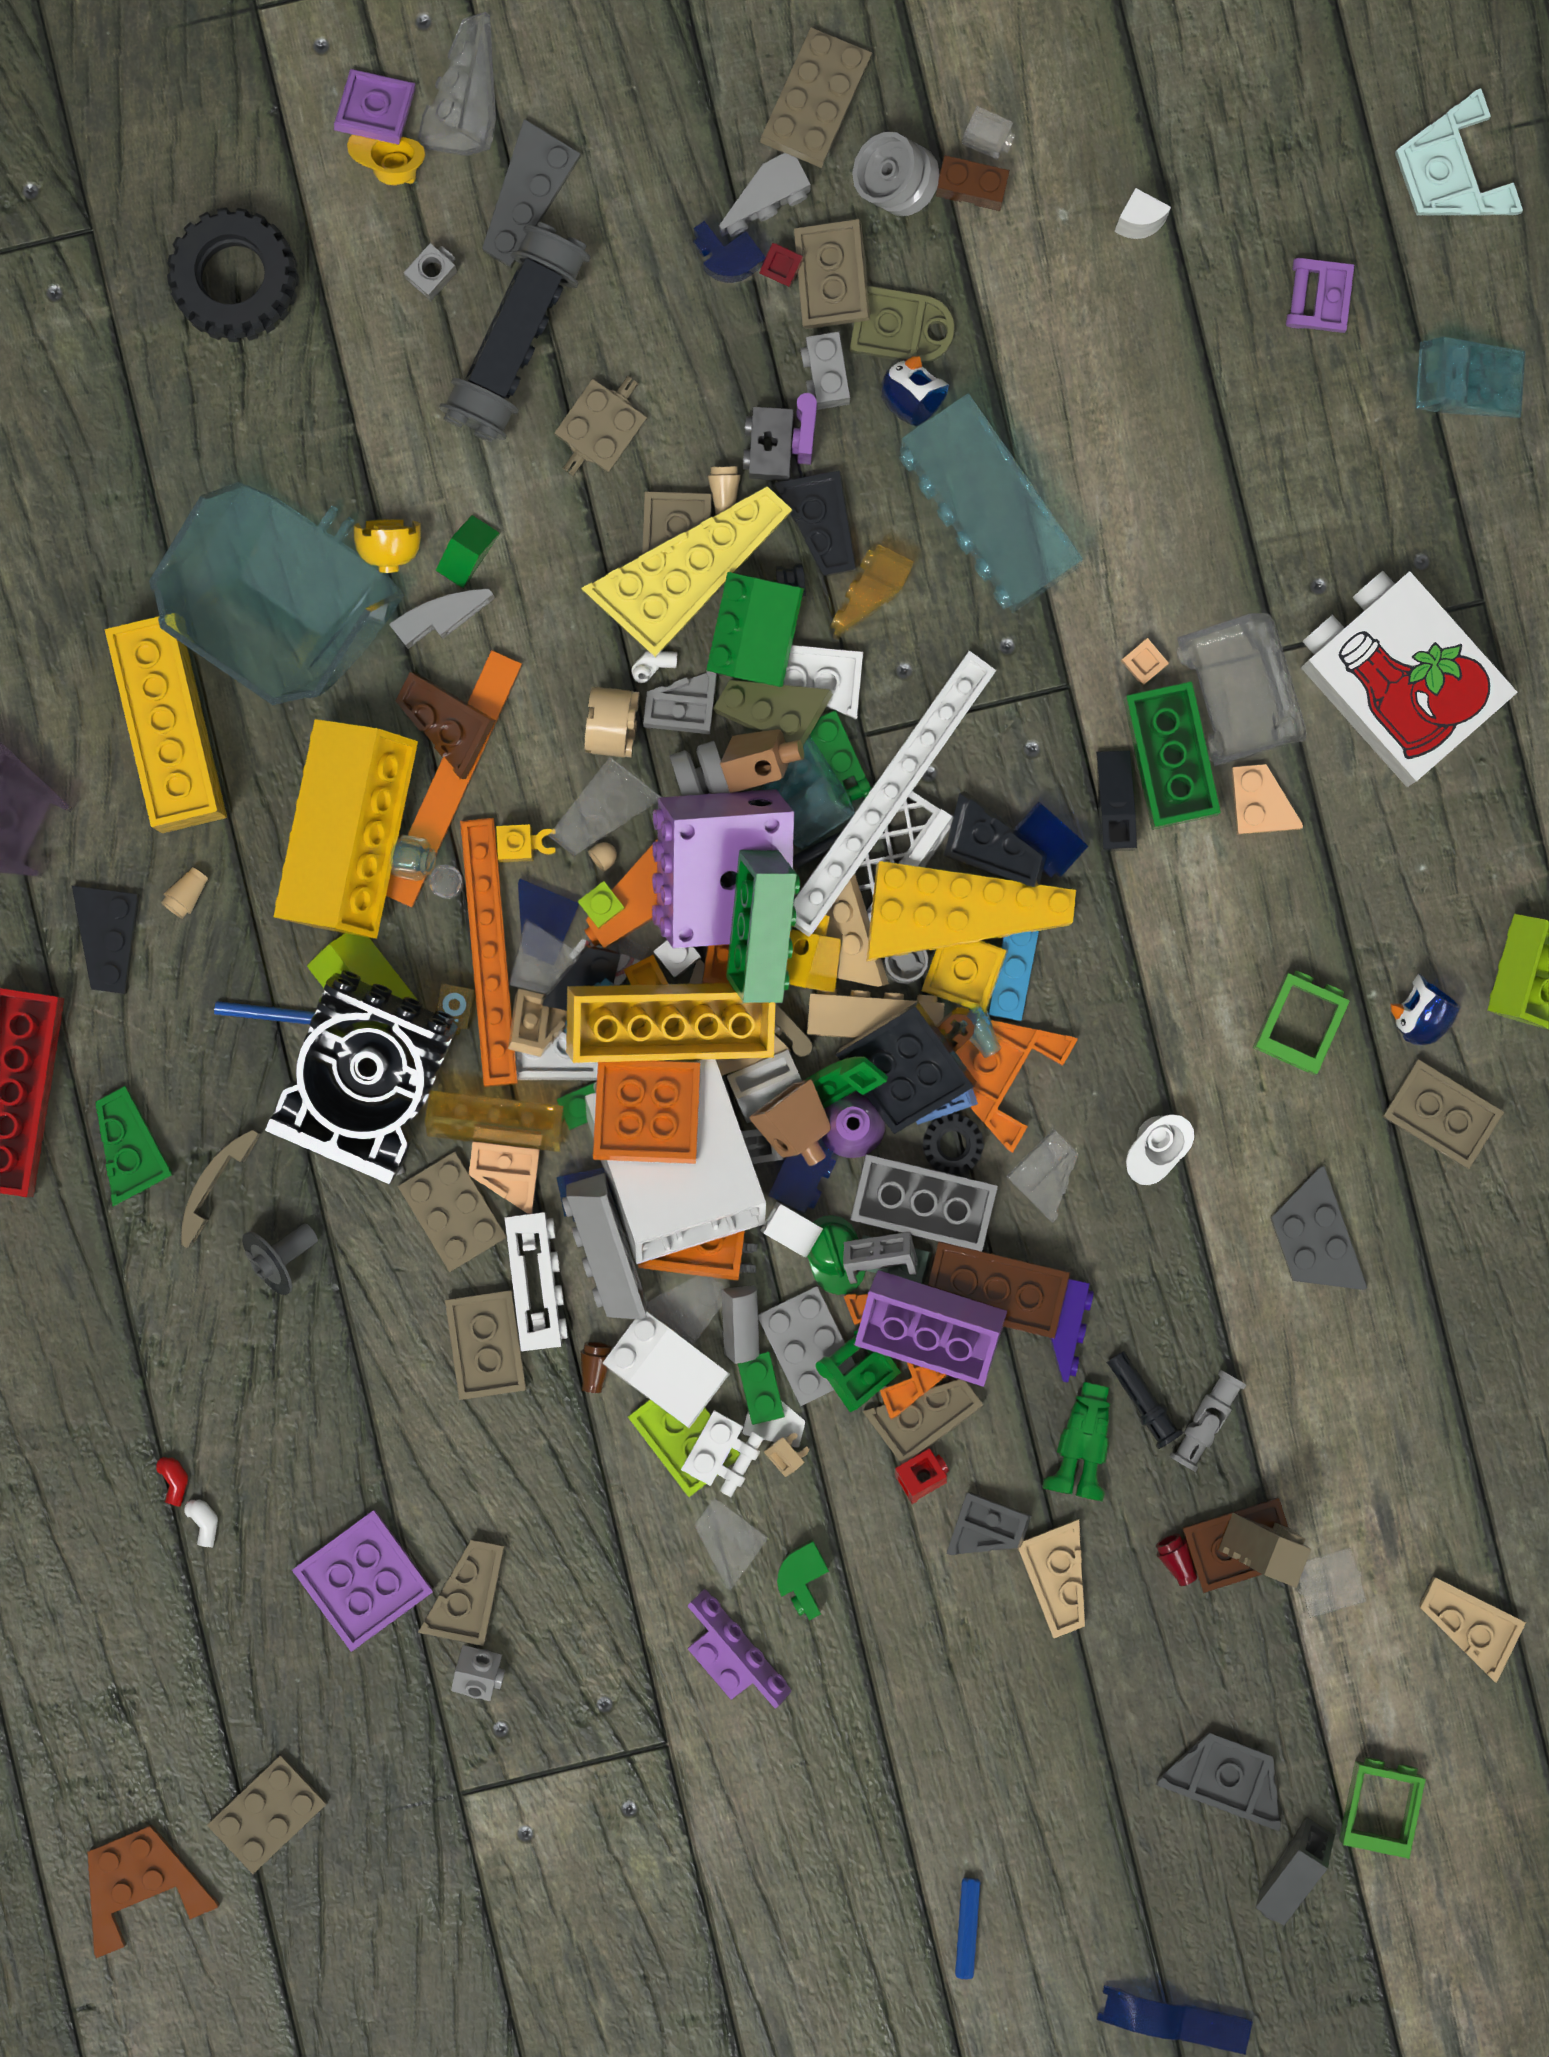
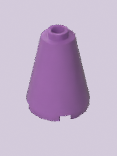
[821,1091,885,1158]

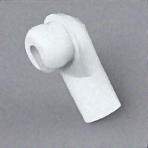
[184,1499,218,1547]

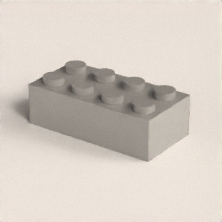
[850,1154,998,1252]

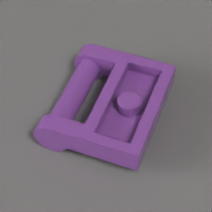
[1286,258,1354,333]
[792,393,817,465]

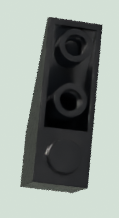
[1096,750,1137,852]

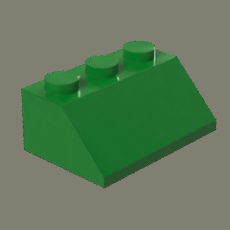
[706,572,804,687]

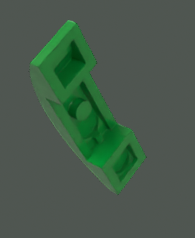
[804,1057,888,1109]

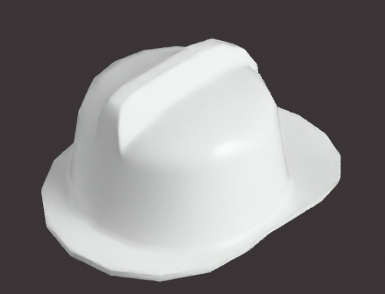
[1126,1114,1194,1185]

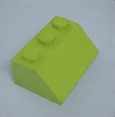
[1487,914,1549,1030]

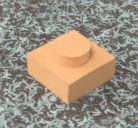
[1121,638,1169,686]

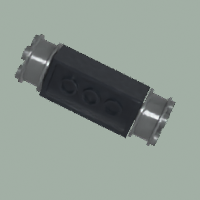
[439,222,591,443]

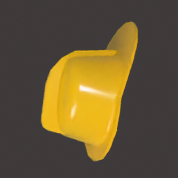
[347,135,425,185]

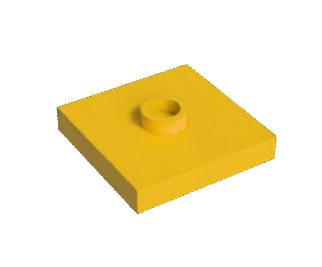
[921,941,1008,1013]

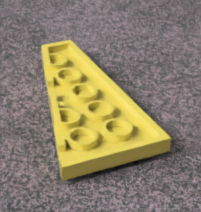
[581,487,792,658]

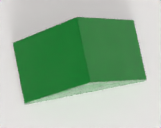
[435,515,500,589]

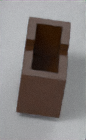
[936,155,1010,211]

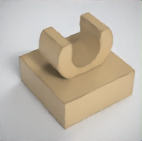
[764,1433,809,1477]

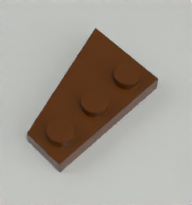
[395,672,496,779]

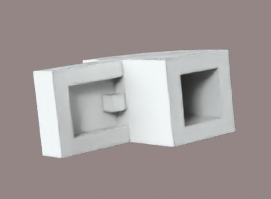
[760,1202,823,1258]

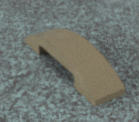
[181,1130,262,1248]

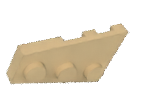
[1018,1519,1085,1638]
[1419,1576,1526,1683]

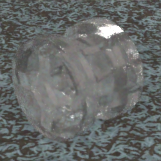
[429,864,464,900]

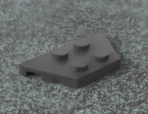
[1270,1166,1367,1290]
[1156,1731,1281,1831]

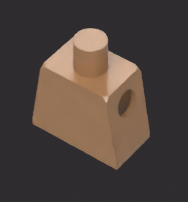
[720,729,804,793]
[749,1079,831,1166]

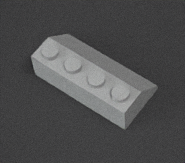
[562,1173,647,1319]

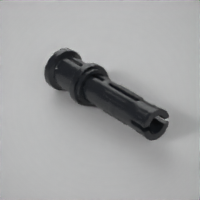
[1106,1351,1183,1449]

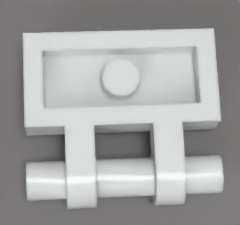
[681,1410,764,1497]

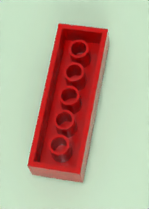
[0,988,64,1197]

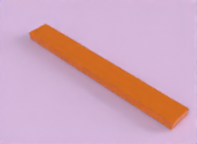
[386,650,522,908]
[460,818,518,1087]

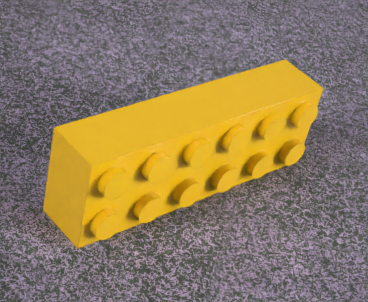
[566,983,775,1063]

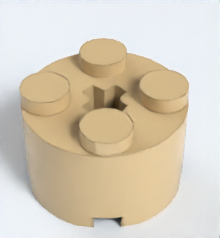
[585,687,639,758]

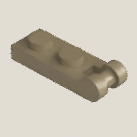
[775,1003,812,1057]

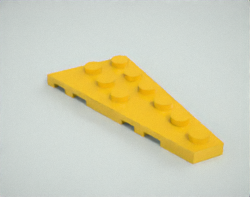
[866,861,1076,962]

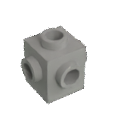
[451,1645,505,1701]

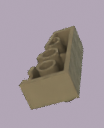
[1218,1513,1311,1588]

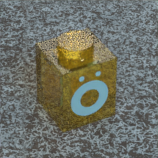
[436,983,476,1035]

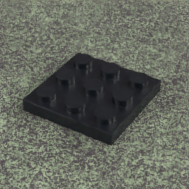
[836,1001,977,1134]

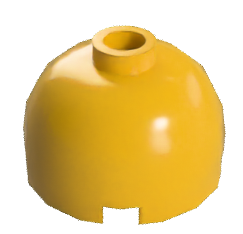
[354,519,421,573]

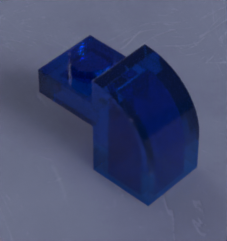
[693,221,766,283]

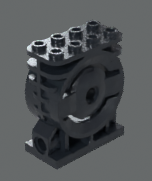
[265,970,458,1184]

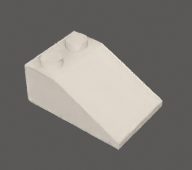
[603,1311,729,1428]

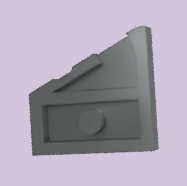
[946,1492,1032,1555]

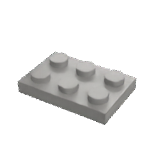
[758,1286,855,1406]

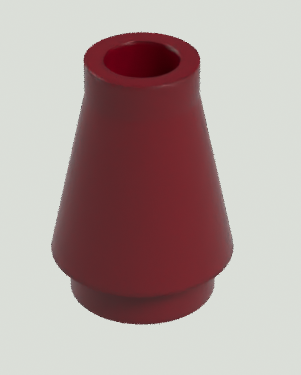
[1156,1534,1198,1586]

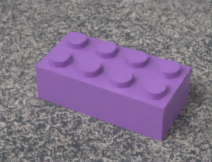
[854,1270,1007,1387]

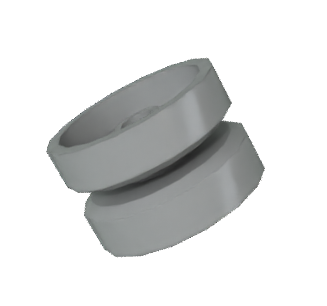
[852,132,940,216]
[669,741,730,796]

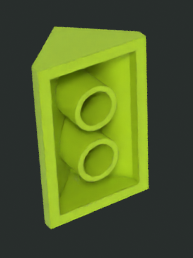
[307,933,418,1030]

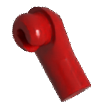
[156,1457,188,1507]

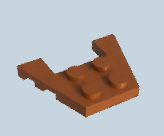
[87,1824,220,1958]

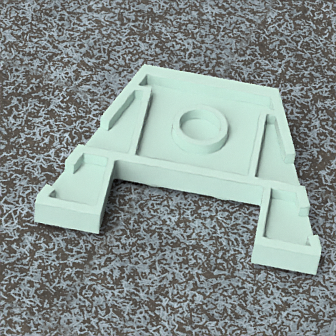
[1395,89,1523,215]

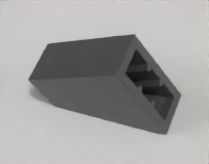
[1255,1817,1335,1926]

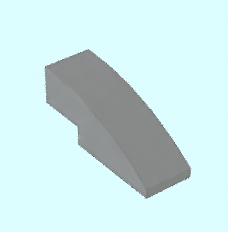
[389,589,495,649]

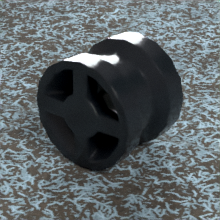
[775,563,806,597]

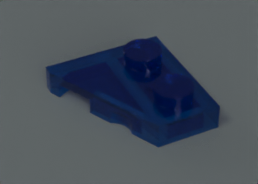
[518,879,580,966]

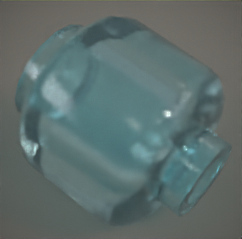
[391,834,436,881]

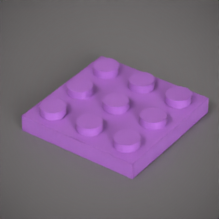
[292,1509,434,1652]

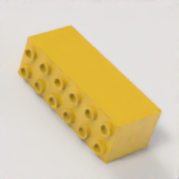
[105,614,227,833]
[273,719,418,939]

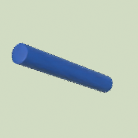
[214,1001,316,1025]

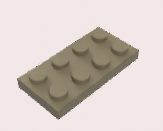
[760,28,872,168]

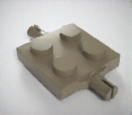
[554,376,647,477]

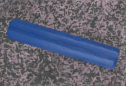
[955,1878,980,1979]

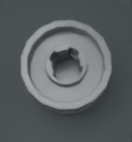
[884,950,928,984]

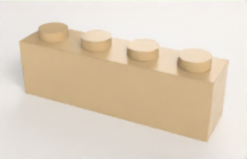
[807,989,944,1038]

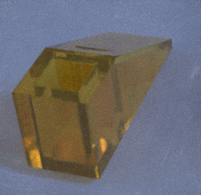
[830,544,914,640]

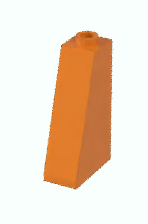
[584,839,658,949]

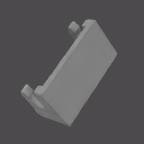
[843,1232,918,1284]

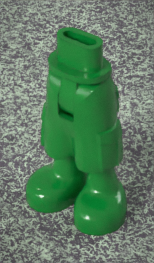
[1042,1382,1111,1502]

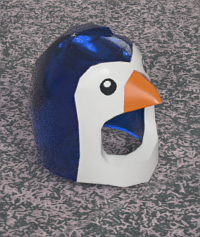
[881,356,949,426]
[1390,974,1461,1045]

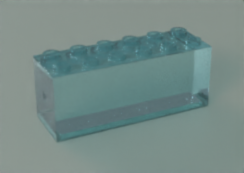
[899,393,1083,613]

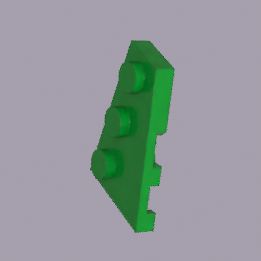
[95,1086,174,1207]

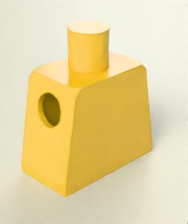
[786,915,841,992]

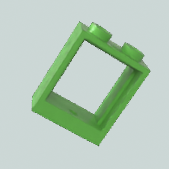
[1252,971,1350,1075]
[1339,1757,1426,1859]

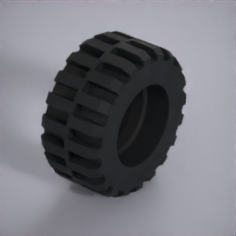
[167,207,299,342]

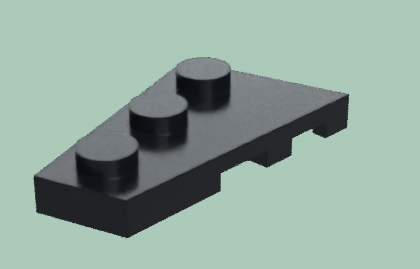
[774,471,858,577]

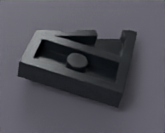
[541,945,621,1011]

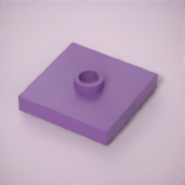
[334,69,415,145]

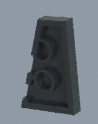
[944,791,1047,887]
[72,886,140,994]

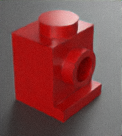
[895,1448,949,1504]

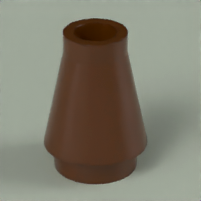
[580,1342,611,1393]

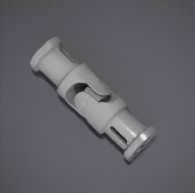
[1170,1370,1246,1472]

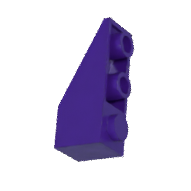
[1050,1279,1094,1382]

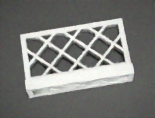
[859,791,953,921]

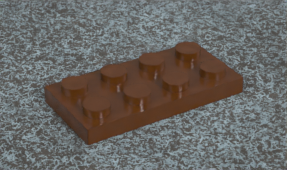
[928,1241,1071,1339]

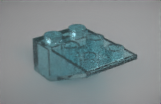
[1416,337,1525,418]
[759,735,855,849]

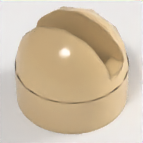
[588,842,617,872]

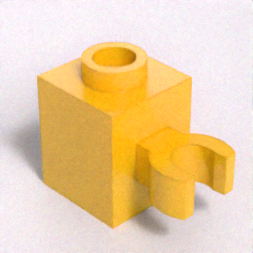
[496,824,556,863]

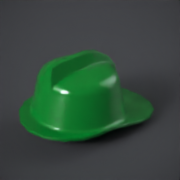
[807,1215,865,1295]

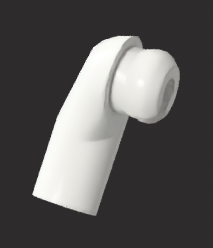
[631,651,677,683]

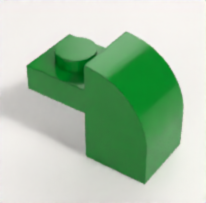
[777,1539,829,1621]

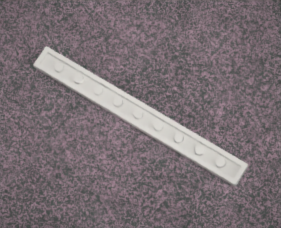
[793,651,996,937]

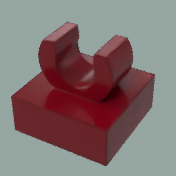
[759,243,804,288]

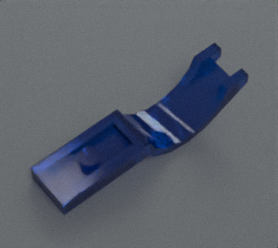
[1096,1985,1253,2055]

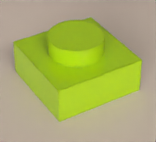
[577,881,625,929]

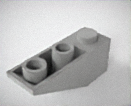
[719,153,811,237]

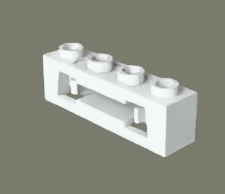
[504,1212,568,1351]

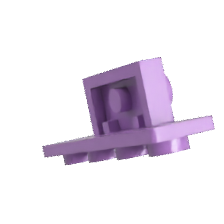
[687,1589,791,1708]

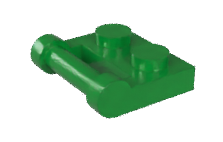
[816,1328,901,1412]

